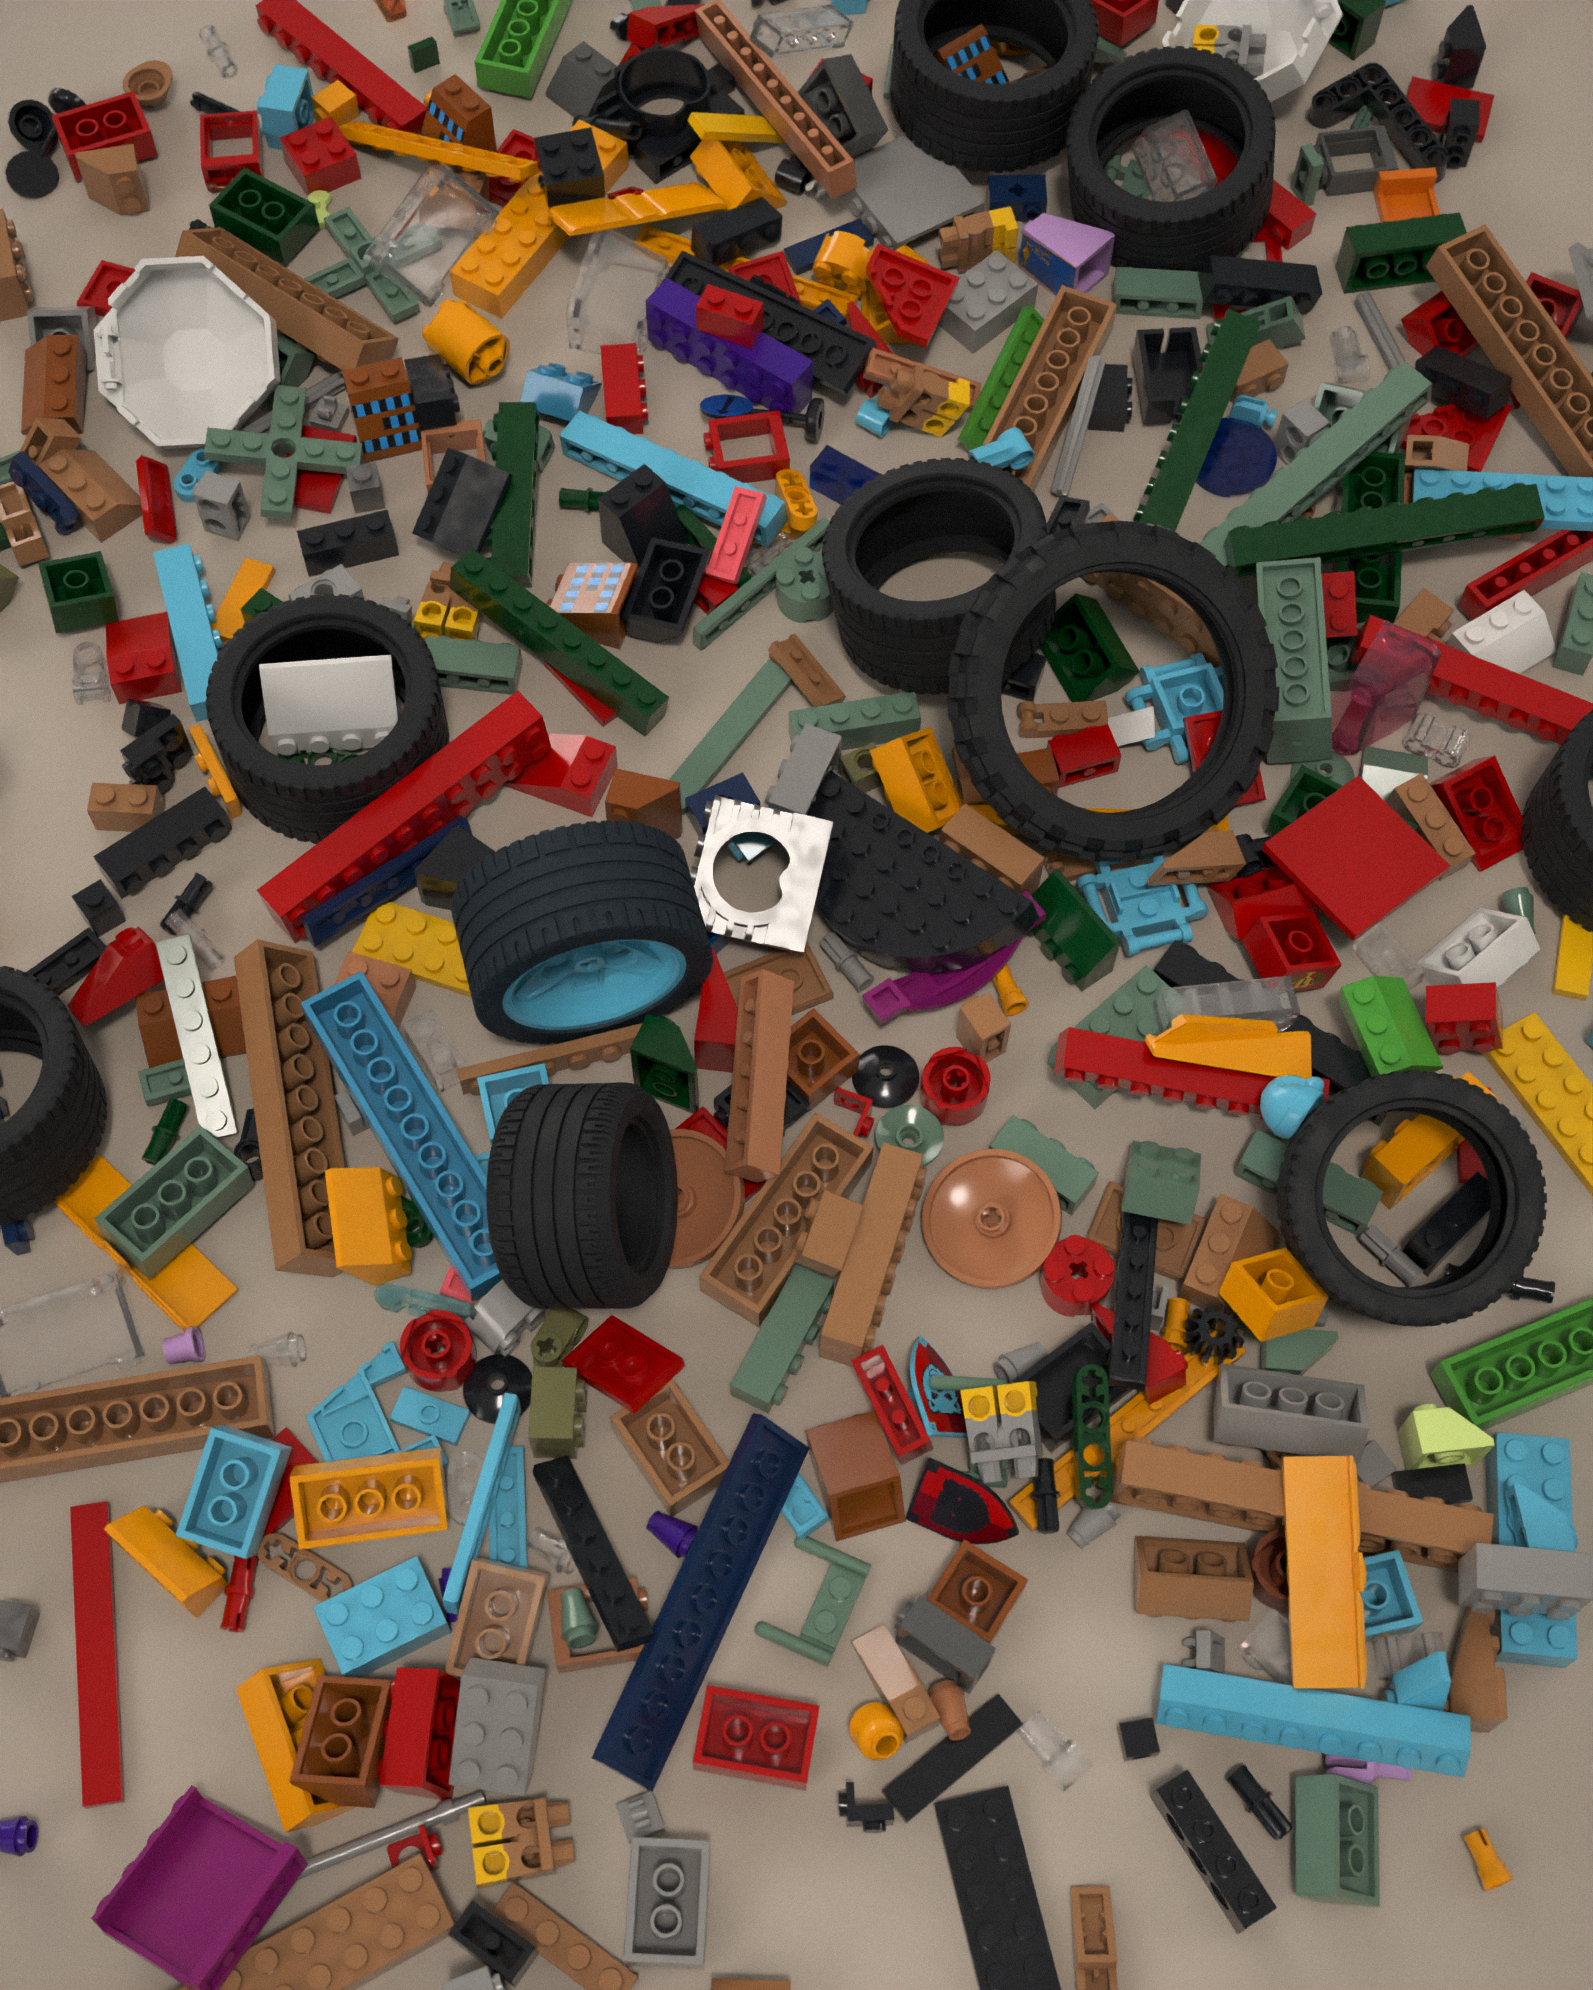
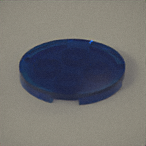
[1196,418,1277,497]

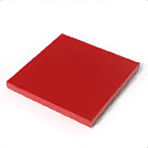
[1262,775,1451,942]

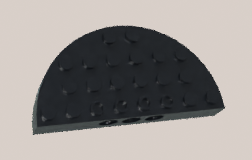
[807,770,1040,973]

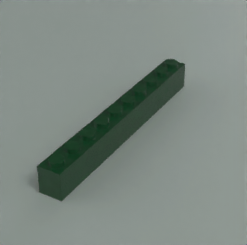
[1224,483,1545,577]

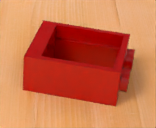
[200,110,263,187]
[703,410,790,483]

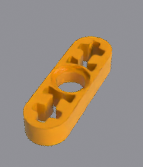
[775,469,818,531]

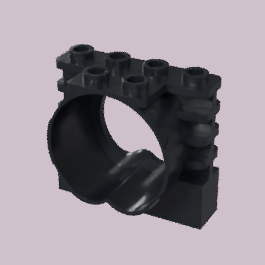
[593,43,745,184]

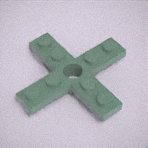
[304,207,443,323]
[204,385,362,520]

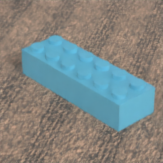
[1486,1432,1578,1668]

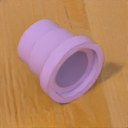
[163,1326,205,1365]

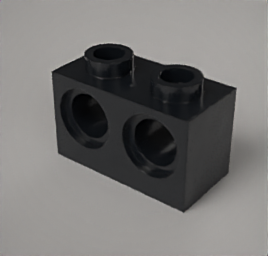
[1438,98,1480,167]

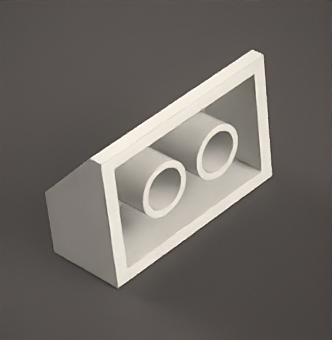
[1447,590,1557,675]
[1414,908,1541,987]

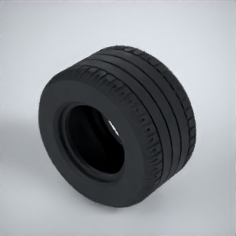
[486,1082,678,1309]

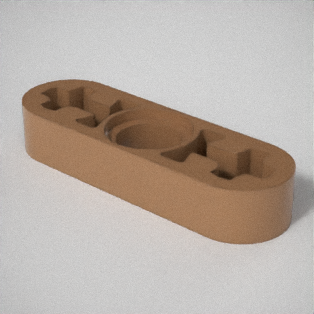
[257,1533,354,1602]

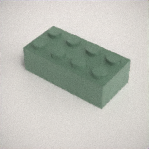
[1047,965,1195,1109]
[94,1126,254,1280]

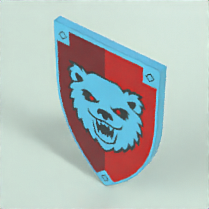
[908,1336,968,1438]

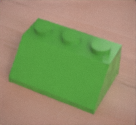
[1339,976,1443,1077]

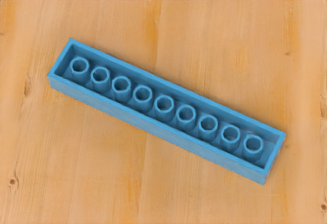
[301,971,502,1302]

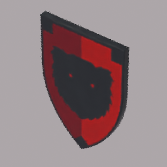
[906,1457,1019,1544]

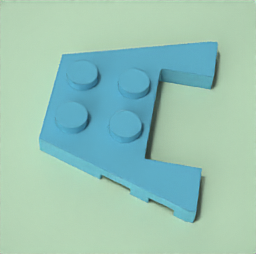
[306,1341,449,1469]

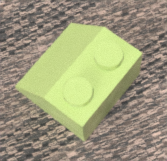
[1397,1404,1495,1470]

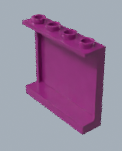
[91,1785,308,1990]

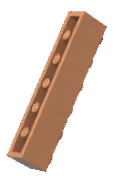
[725,969,794,1183]

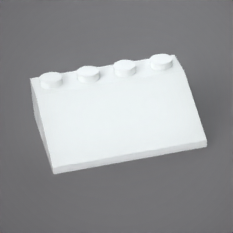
[259,655,400,755]

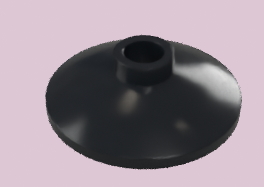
[852,1045,919,1109]
[463,1354,532,1424]

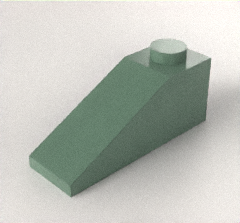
[1207,296,1305,349]

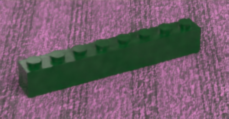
[1133,309,1262,532]
[449,548,669,736]

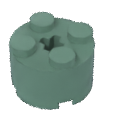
[776,547,834,623]

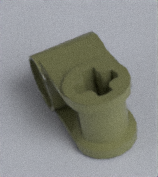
[530,1308,589,1367]

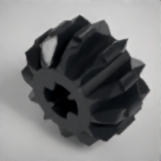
[1183,1302,1245,1365]

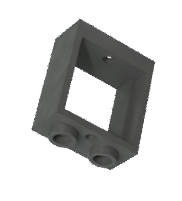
[1313,125,1399,196]
[894,1595,996,1695]

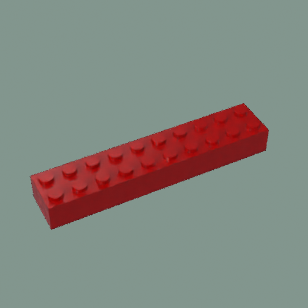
[257,691,551,944]

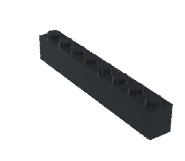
[1153,940,1389,1126]

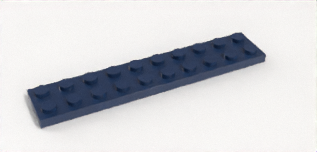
[592,1413,810,1791]

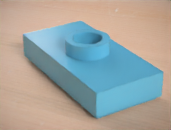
[389,1386,471,1447]
[781,1472,831,1540]

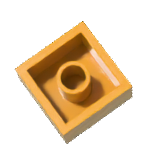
[1218,1248,1329,1342]

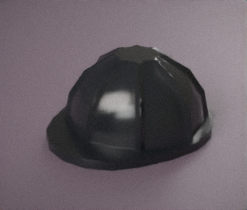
[8,99,58,154]

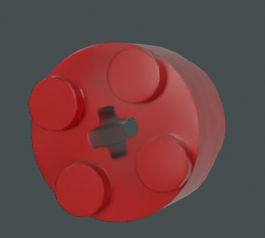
[920,1047,991,1126]
[1040,1235,1115,1317]
[400,1310,476,1392]

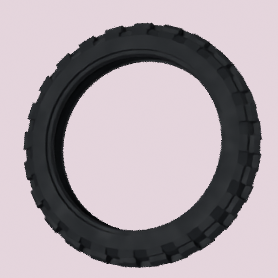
[947,521,1280,862]

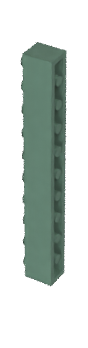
[1199,361,1432,569]

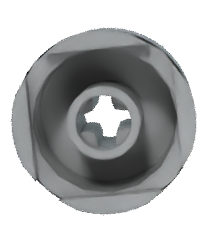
[464,1279,545,1357]

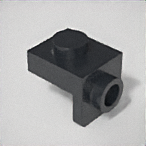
[838,1782,894,1833]

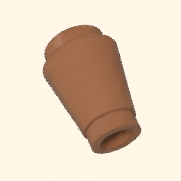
[929,1680,971,1741]

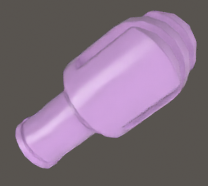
[1325,1755,1412,1785]

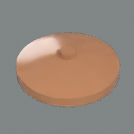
[668,1129,745,1269]
[922,1149,1063,1289]

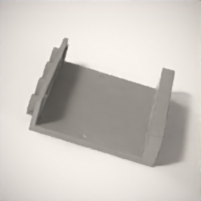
[840,135,985,250]

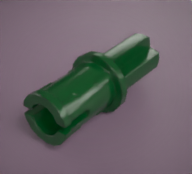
[559,488,606,512]
[141,1098,187,1166]

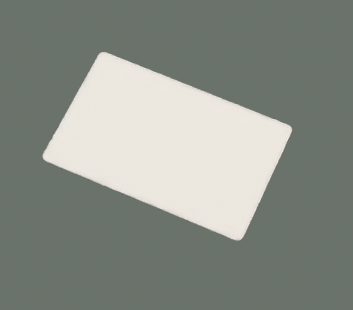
[1108,706,1155,746]

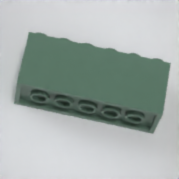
[1256,557,1332,764]

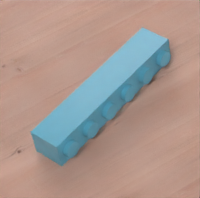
[153,543,223,722]

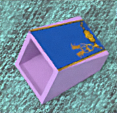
[1019,213,1115,297]

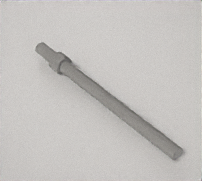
[297,1790,487,1880]

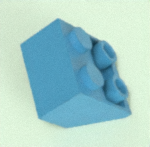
[520,363,602,421]

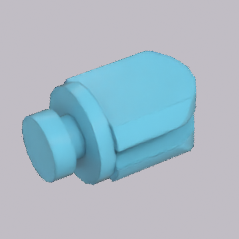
[1230,394,1278,430]

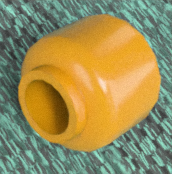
[848,1702,904,1761]

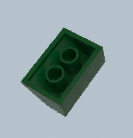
[1040,593,1140,702]
[1026,869,1121,992]
[630,1014,699,1114]

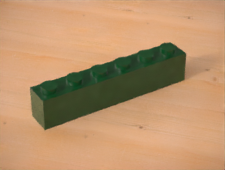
[486,402,540,587]

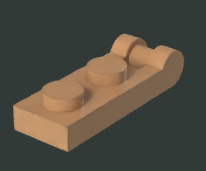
[1017,700,1108,738]

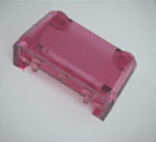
[1332,620,1441,756]

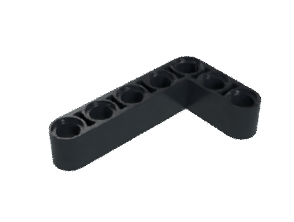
[1310,63,1449,183]

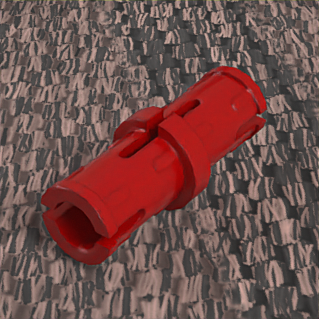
[220,1555,258,1632]

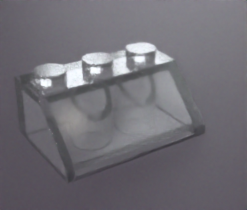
[1131,110,1218,202]

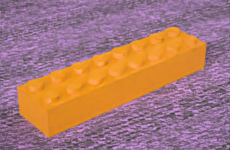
[450,119,629,319]

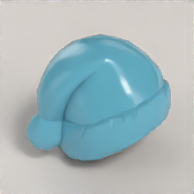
[1260,1075,1325,1139]

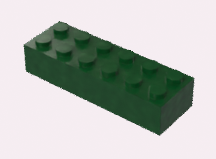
[1332,451,1405,624]

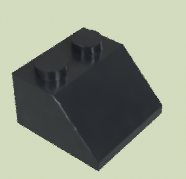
[1432,5,1487,89]

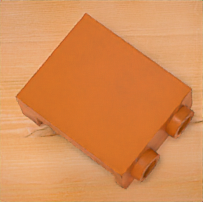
[1373,167,1440,223]

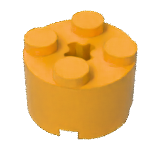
[812,231,875,299]

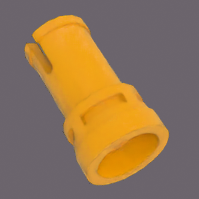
[992,964,1029,1016]
[1161,1298,1190,1353]
[1463,1828,1513,1892]

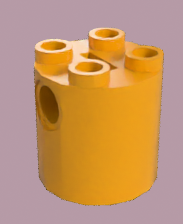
[422,299,510,385]

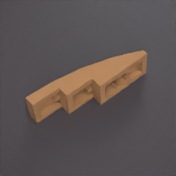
[1070,1886,1118,1990]

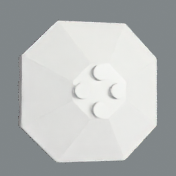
[1162,0,1343,102]
[94,256,281,449]

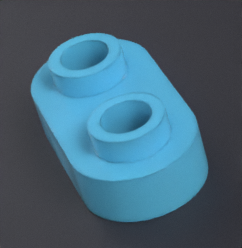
[173,448,221,502]

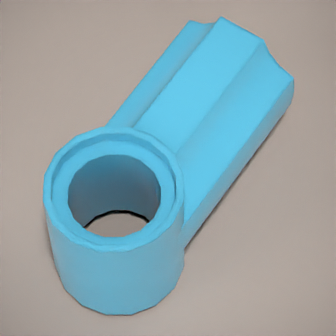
[855,385,894,437]
[968,428,1035,470]

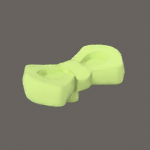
[307,190,331,229]

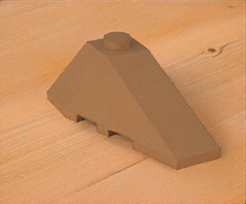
[1443,1606,1507,1733]

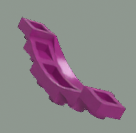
[862,890,1046,1025]

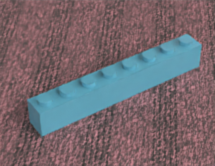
[559,411,787,547]
[1156,1664,1471,1777]

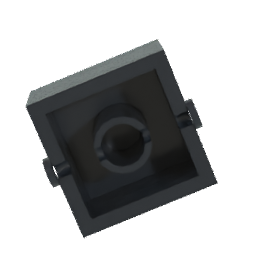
[534,127,605,207]

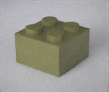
[528,1367,587,1459]

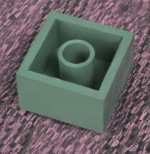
[1121,1140,1201,1225]

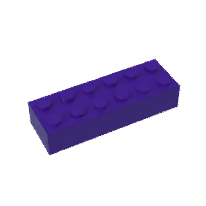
[645,278,813,423]

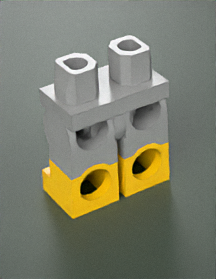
[1192,24,1267,75]
[960,1381,1043,1483]

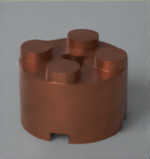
[1248,1528,1289,1613]

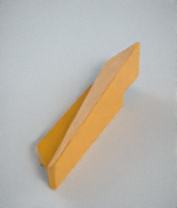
[1144,1014,1312,1079]

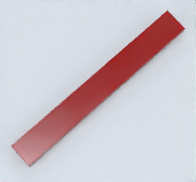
[70,1501,124,1808]

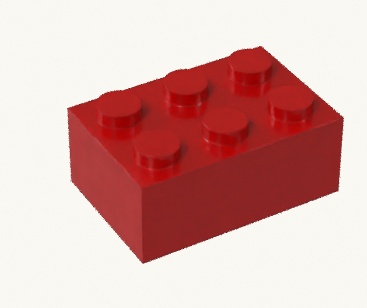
[51,91,158,181]
[692,1685,820,1791]

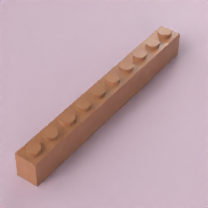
[695,0,857,199]

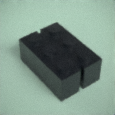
[1133,327,1203,424]
[1012,1322,1134,1453]

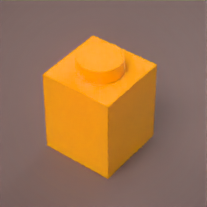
[311,80,360,126]

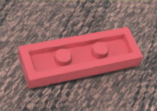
[706,486,767,584]

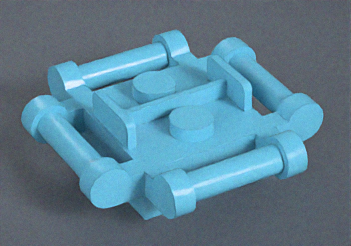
[1125,652,1224,764]
[1076,855,1209,956]

